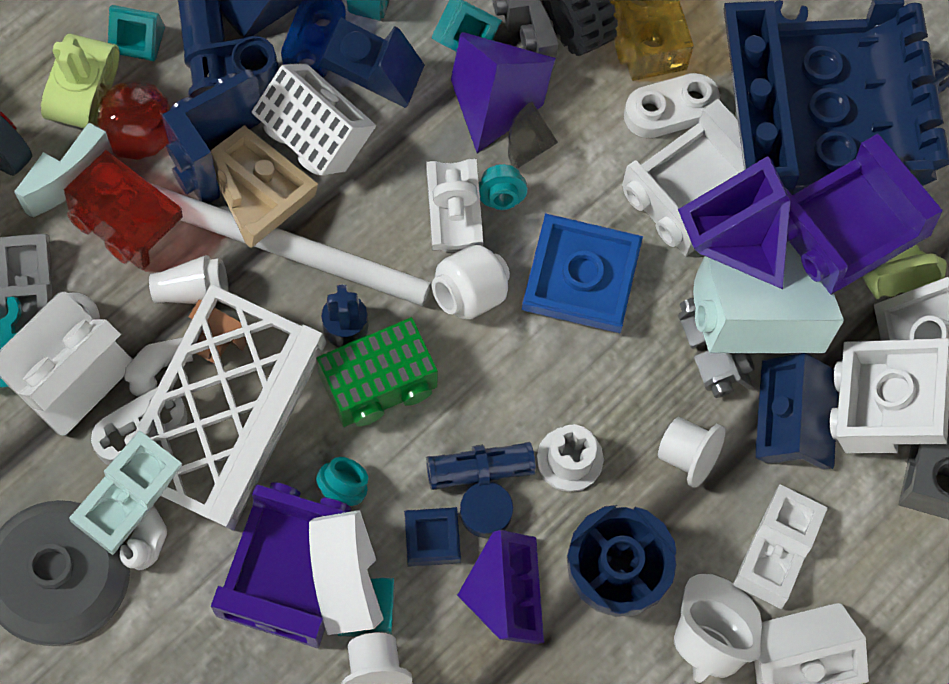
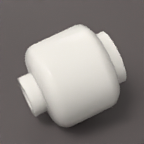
[432,245,510,319]

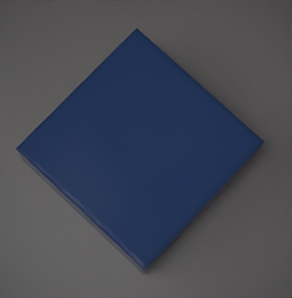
[404,507,461,567]

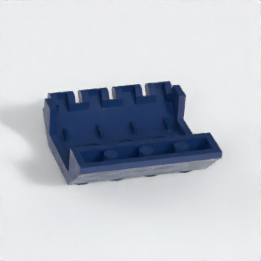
[723,0,949,195]

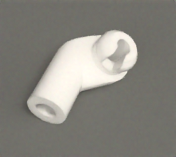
[125,337,194,397]
[119,505,167,570]

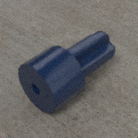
[321,284,369,347]

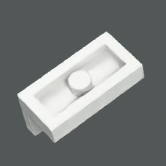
[754,603,869,684]

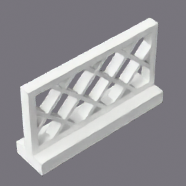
[132,284,327,531]

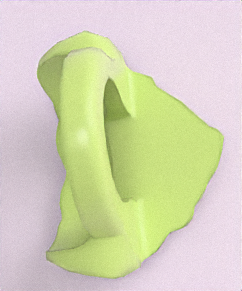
[863,245,947,299]

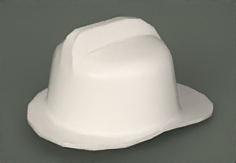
[674,574,762,683]

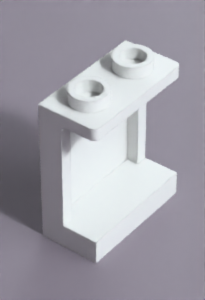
[622,99,744,257]

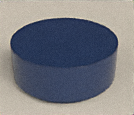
[460,482,513,538]

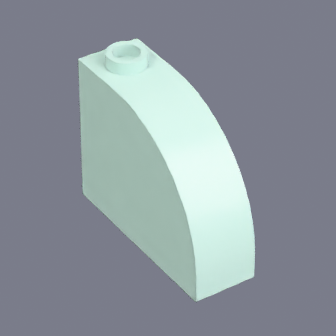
[693,242,844,353]

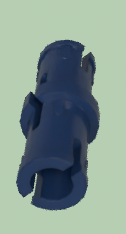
[426,442,536,490]

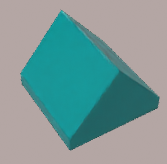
[108,5,166,61]

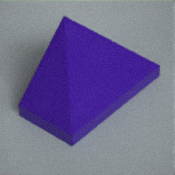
[457,530,544,644]

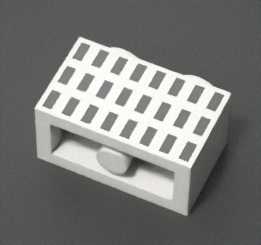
[252,64,377,175]

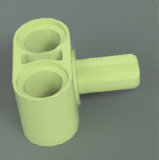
[41,33,120,129]

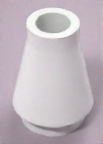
[149,255,228,304]

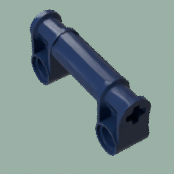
[178,0,279,98]

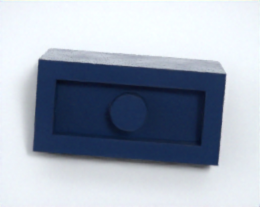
[755,353,838,470]

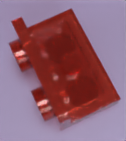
[63,150,183,271]

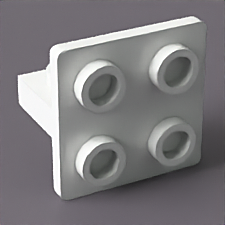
[0,292,133,436]

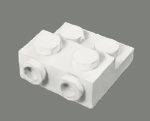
[830,338,949,453]

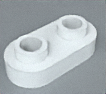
[624,73,720,138]

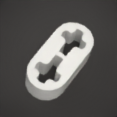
[91,388,188,465]

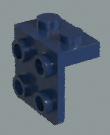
[162,70,262,204]

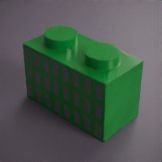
[316,317,438,428]

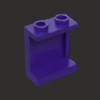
[785,134,943,295]
[211,482,351,649]

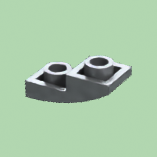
[492,0,558,68]

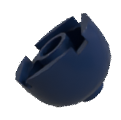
[566,505,677,617]

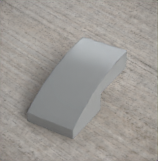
[0,234,52,333]

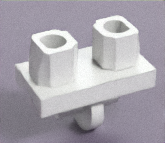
[426,159,483,252]

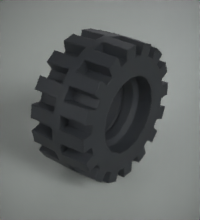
[543,0,618,56]

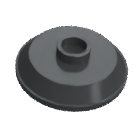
[0,500,130,646]

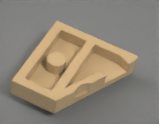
[211,126,318,248]

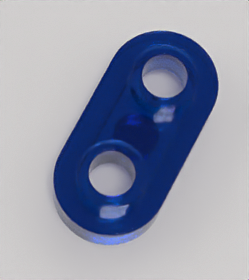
[281,0,346,78]

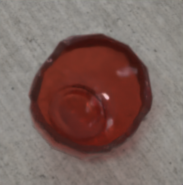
[97,80,171,160]

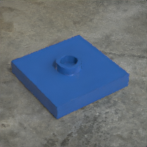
[522,213,643,334]

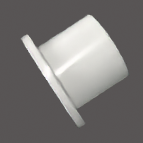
[658,417,726,487]
[536,424,604,492]
[341,632,413,684]

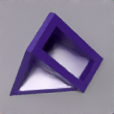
[451,32,556,154]
[678,156,790,289]

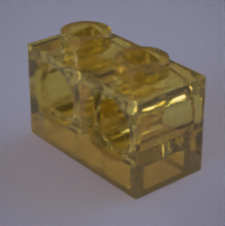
[609,0,694,81]

